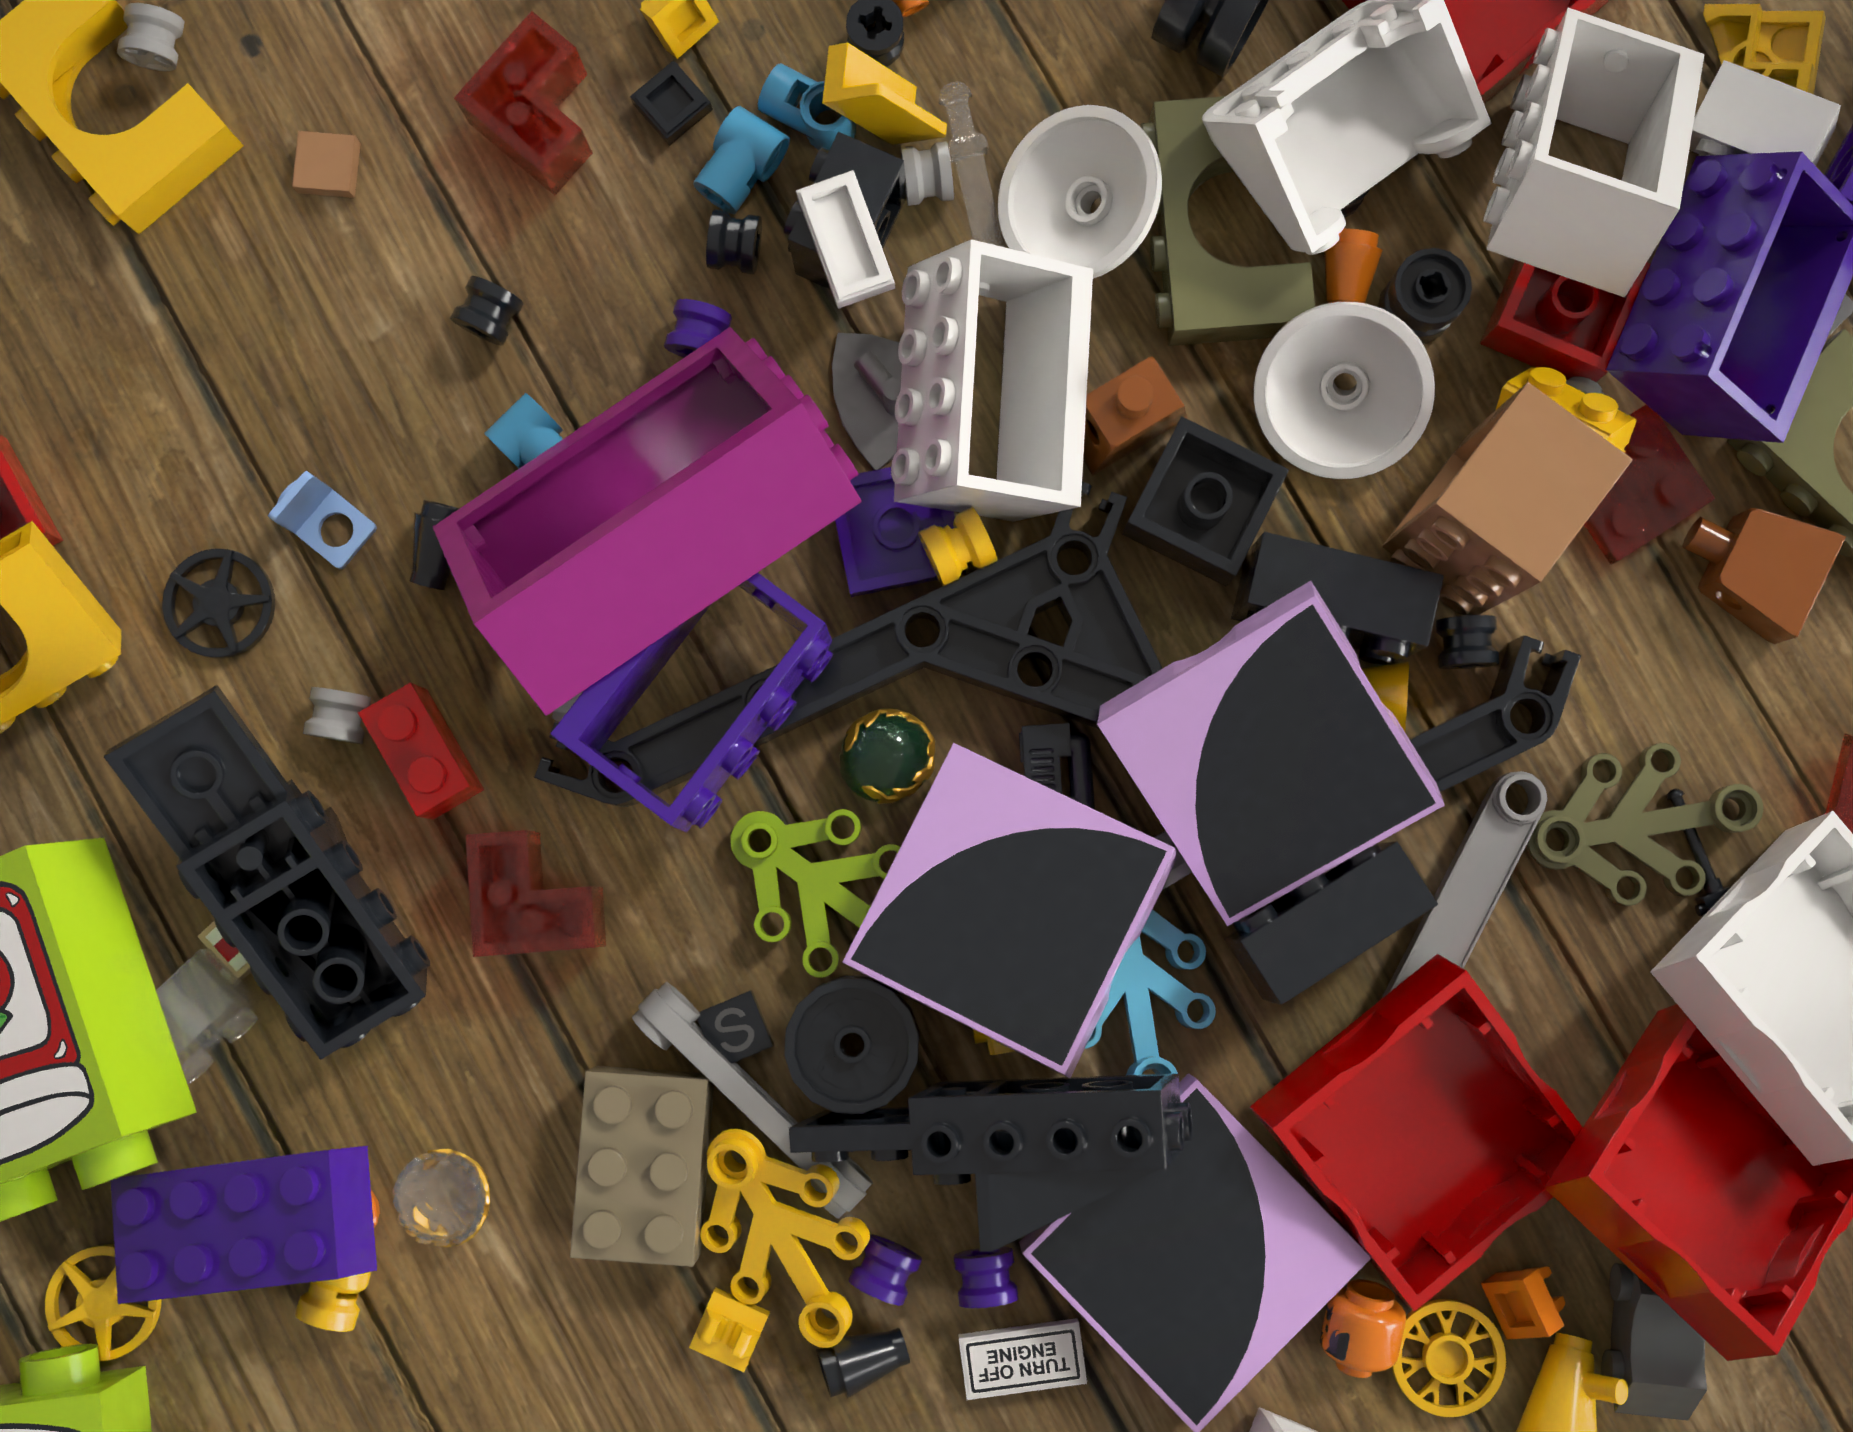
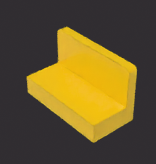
[822,42,947,145]

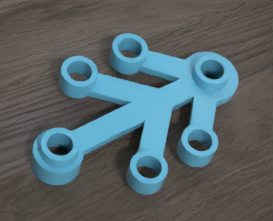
[1085,910,1216,1075]

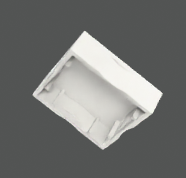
[1651,811,1853,1166]

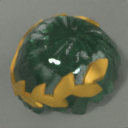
[839,709,936,804]

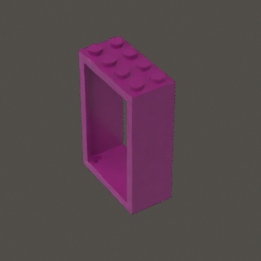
[433,327,862,716]

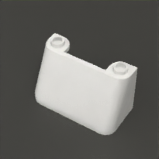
[1202,0,1492,255]

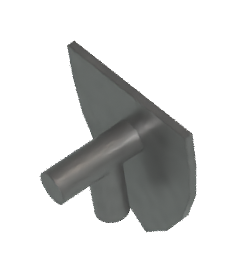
[832,333,902,470]

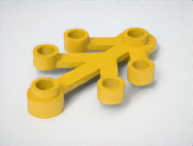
[700,1129,870,1348]

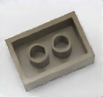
[570,1066,714,1267]

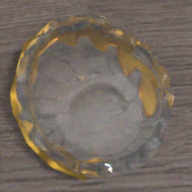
[393,1149,490,1247]

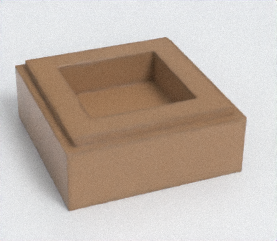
[292,131,361,198]

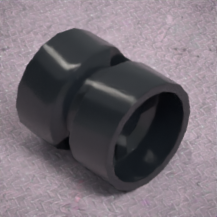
[1378,248,1472,344]

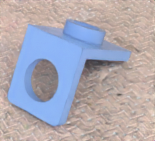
[268,471,377,569]

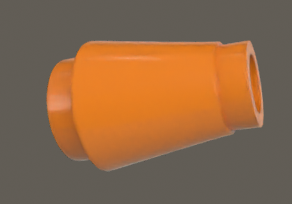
[1324,228,1383,303]

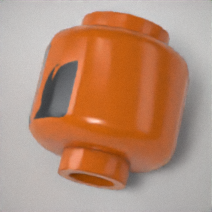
[1320,1279,1406,1378]

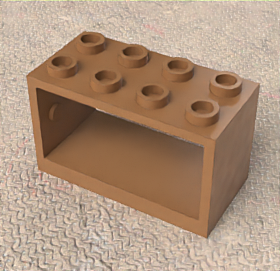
[1382,382,1633,615]

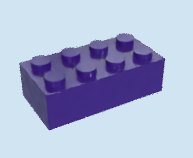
[111,1146,377,1304]

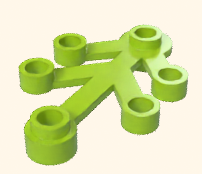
[731,809,900,978]

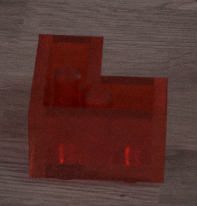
[454,11,593,196]
[466,830,606,957]

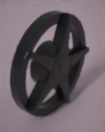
[162,548,275,658]

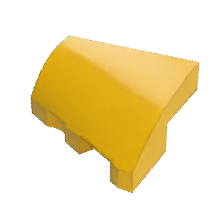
[1703,4,1826,95]

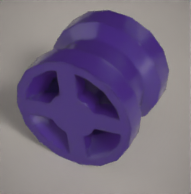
[664,299,732,358]
[848,1234,922,1306]
[953,1247,1018,1308]

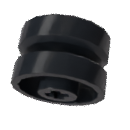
[1151,0,1269,78]
[784,975,919,1114]

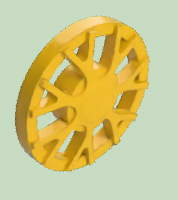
[1391,1299,1506,1417]

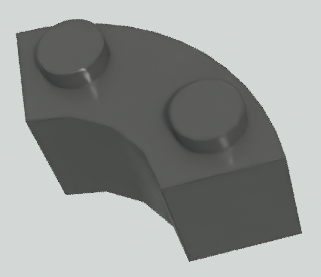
[1601,1263,1707,1421]

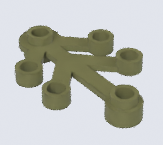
[1526,743,1763,906]

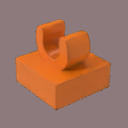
[1481,1267,1566,1340]

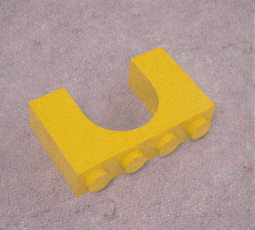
[0,0,244,234]
[0,521,122,734]

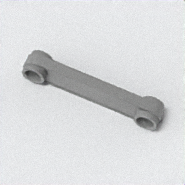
[1382,771,1547,998]
[632,982,873,1219]

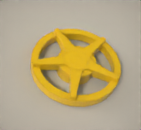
[45,1244,162,1361]

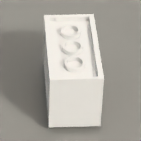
[1483,8,1704,297]
[891,239,1093,522]

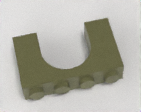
[1140,96,1315,346]
[1727,328,1853,558]

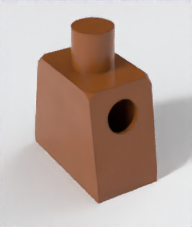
[1083,356,1187,475]
[1683,508,1846,644]

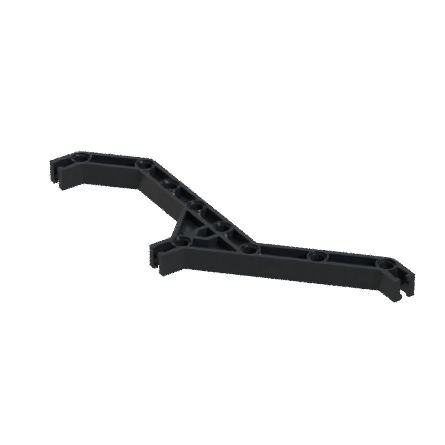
[534,481,1581,807]

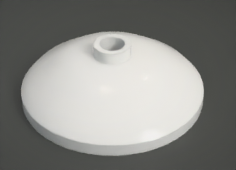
[998,105,1162,279]
[1254,302,1435,479]

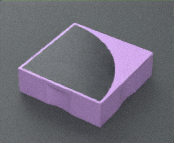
[1097,581,1445,926]
[843,743,1177,1078]
[1019,1073,1371,1432]

